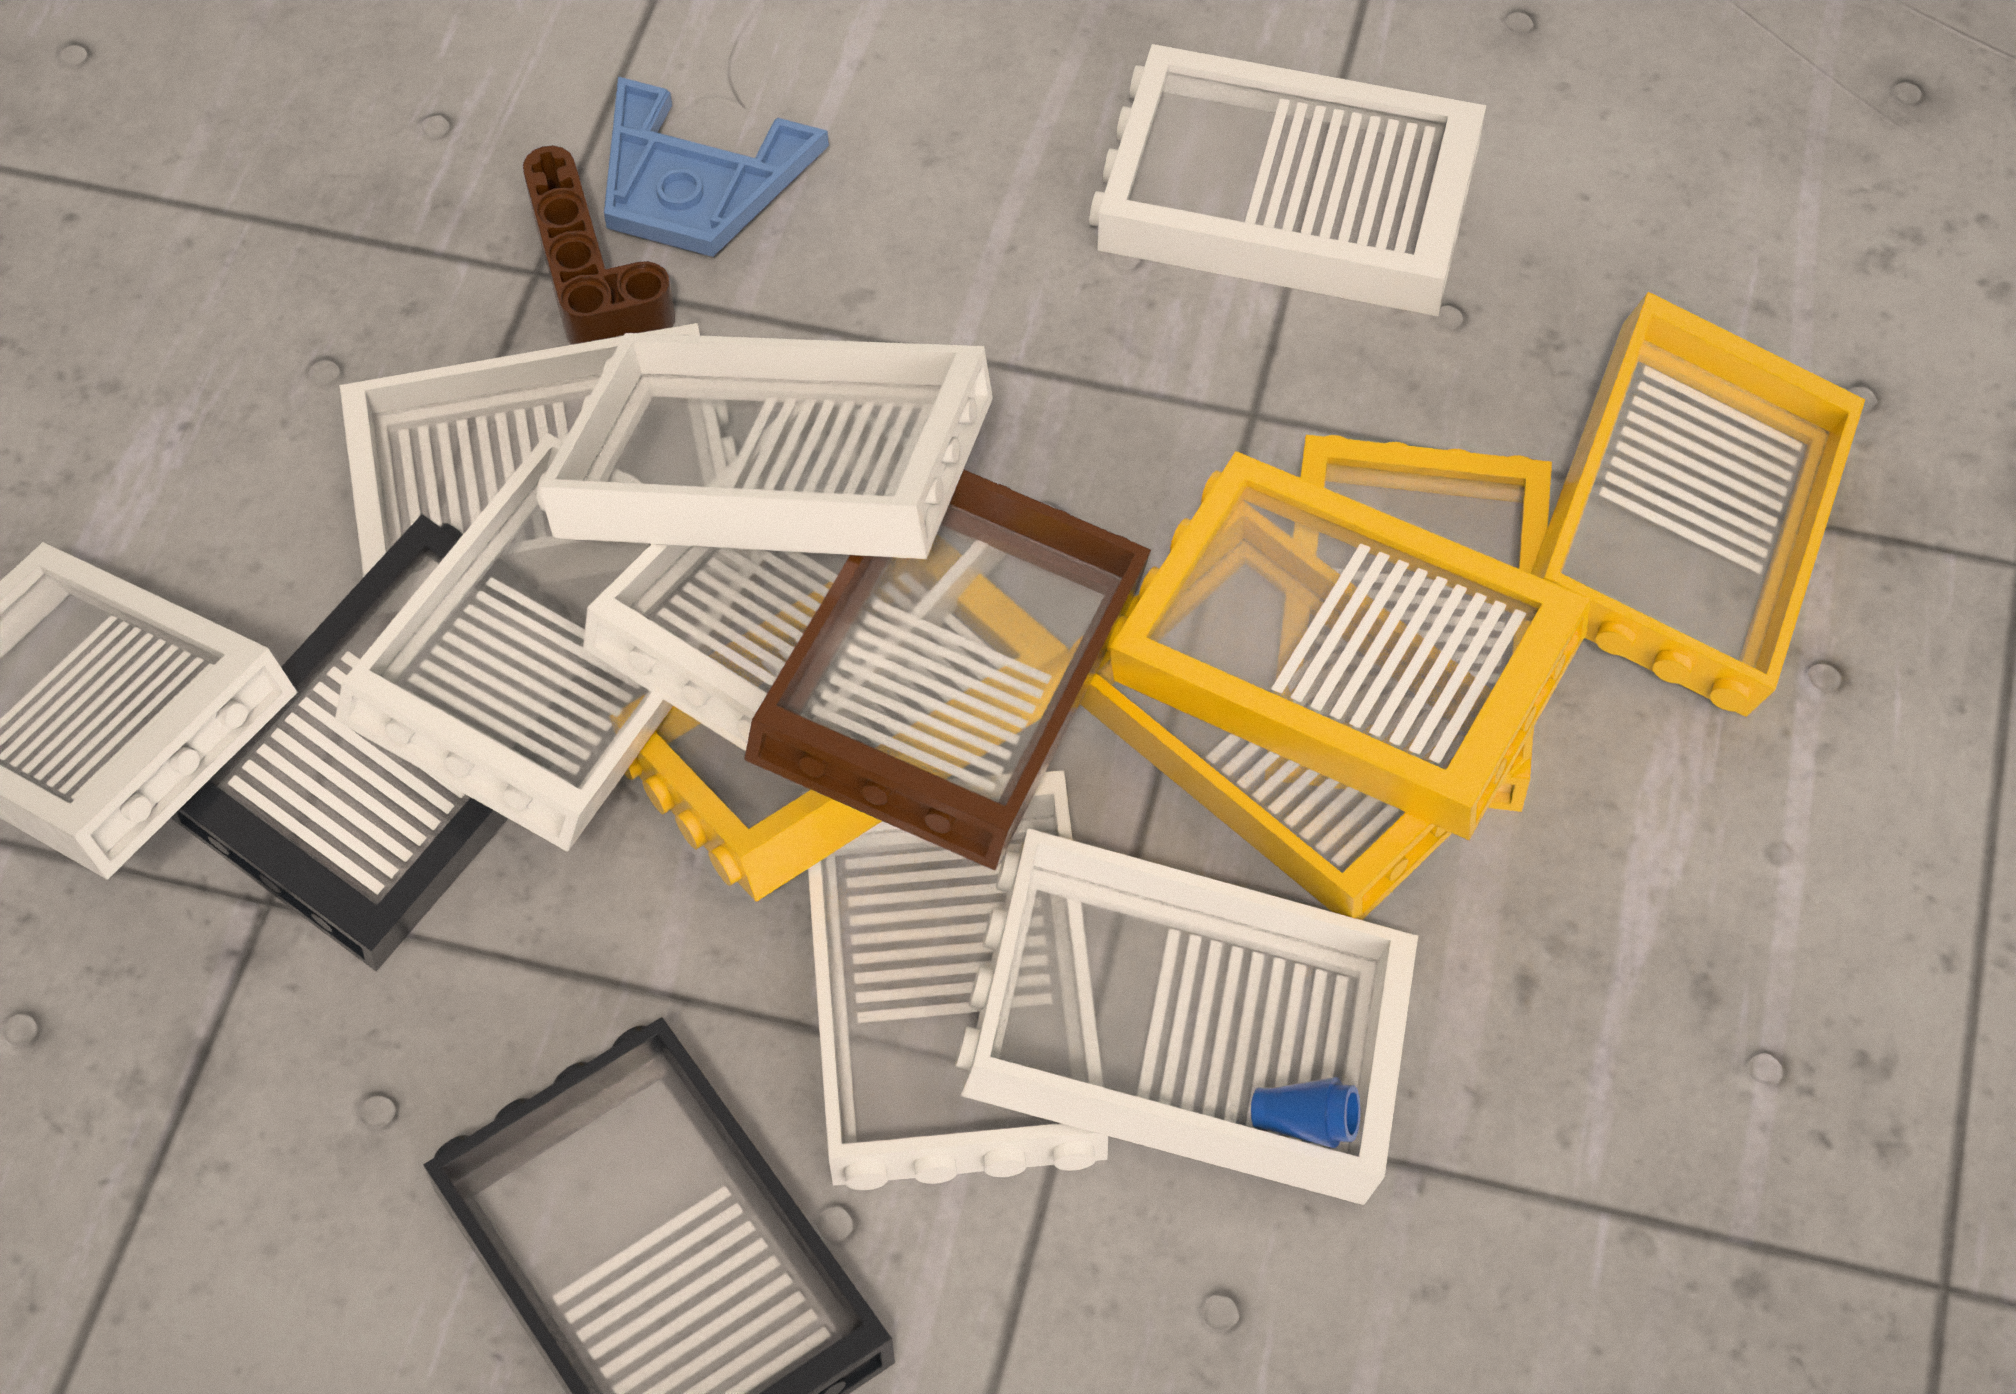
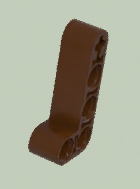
[523,145,675,345]

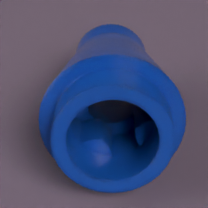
[1251,1077,1361,1148]

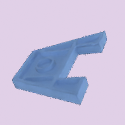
[604,77,829,257]

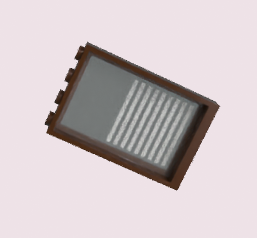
[744,469,1151,871]

